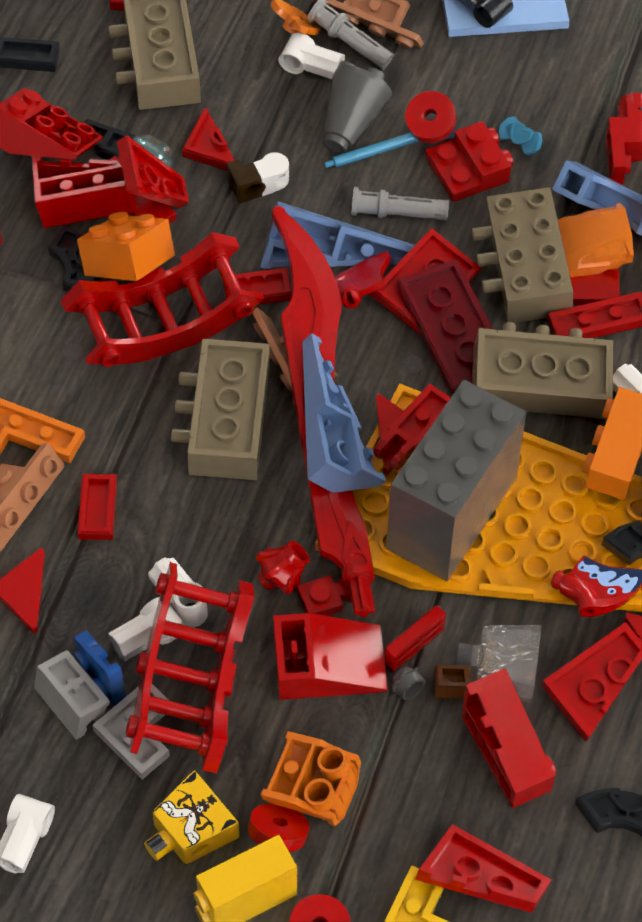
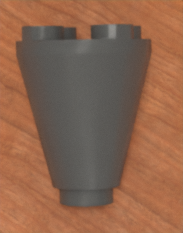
[323,61,392,153]

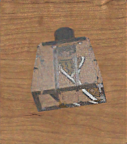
[456,625,542,703]

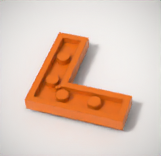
[0,398,85,464]

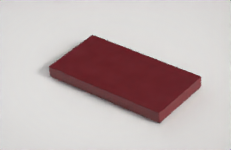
[396,259,493,395]

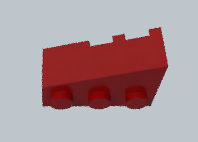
[32,156,139,228]
[461,668,556,809]

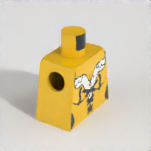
[144,771,239,864]

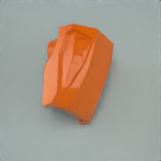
[558,203,634,277]
[261,731,361,826]

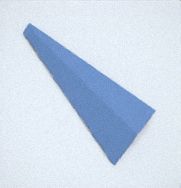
[261,201,415,269]
[302,333,386,493]

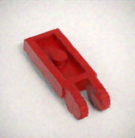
[373,384,451,471]

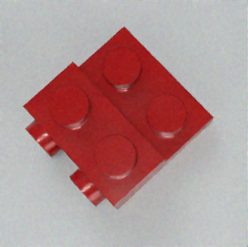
[425,121,514,202]

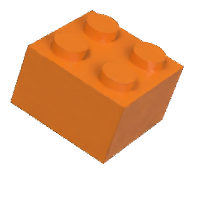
[77,212,175,281]

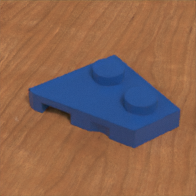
[73,630,126,707]

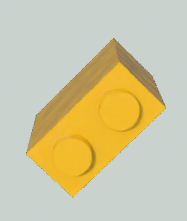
[193,835,297,922]

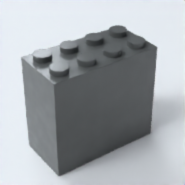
[386,380,527,582]

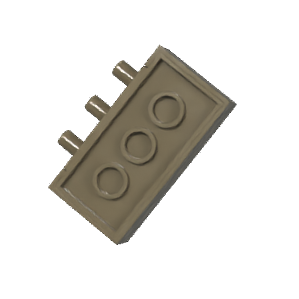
[108,0,201,110]
[472,187,573,323]
[472,322,613,419]
[171,339,270,480]

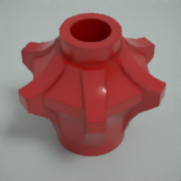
[256,541,310,594]

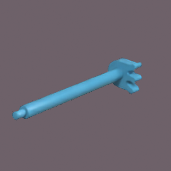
[324,128,456,168]

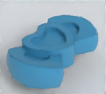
[499,116,543,156]

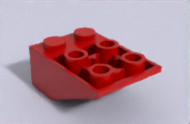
[0,88,103,160]
[273,613,388,700]

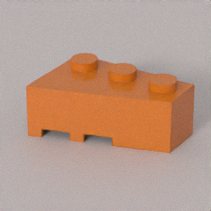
[582,387,642,500]

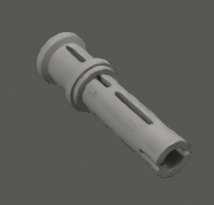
[307,0,394,70]
[351,187,449,221]

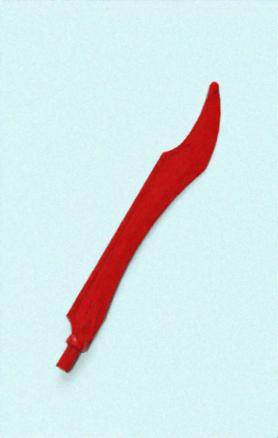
[271,206,375,617]

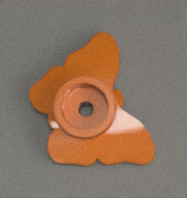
[270,0,322,36]

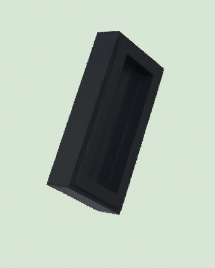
[0,37,60,72]

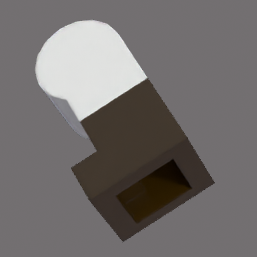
[227,153,289,204]

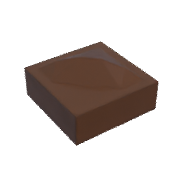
[434,665,472,699]

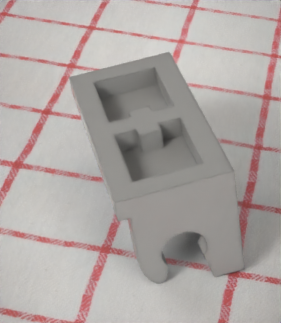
[34,650,110,740]

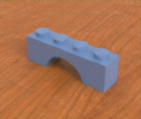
[552,161,642,236]

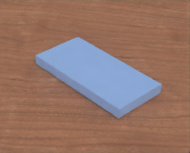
[442,0,569,37]

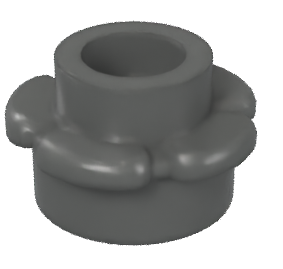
[392,667,426,700]

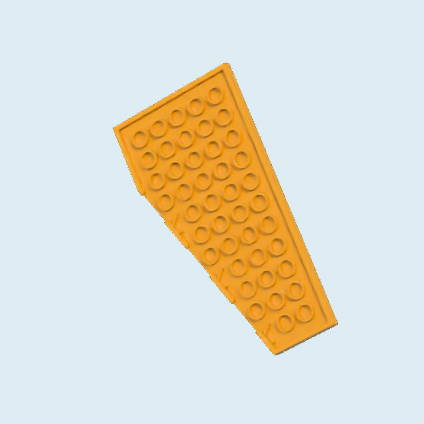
[315,383,642,612]

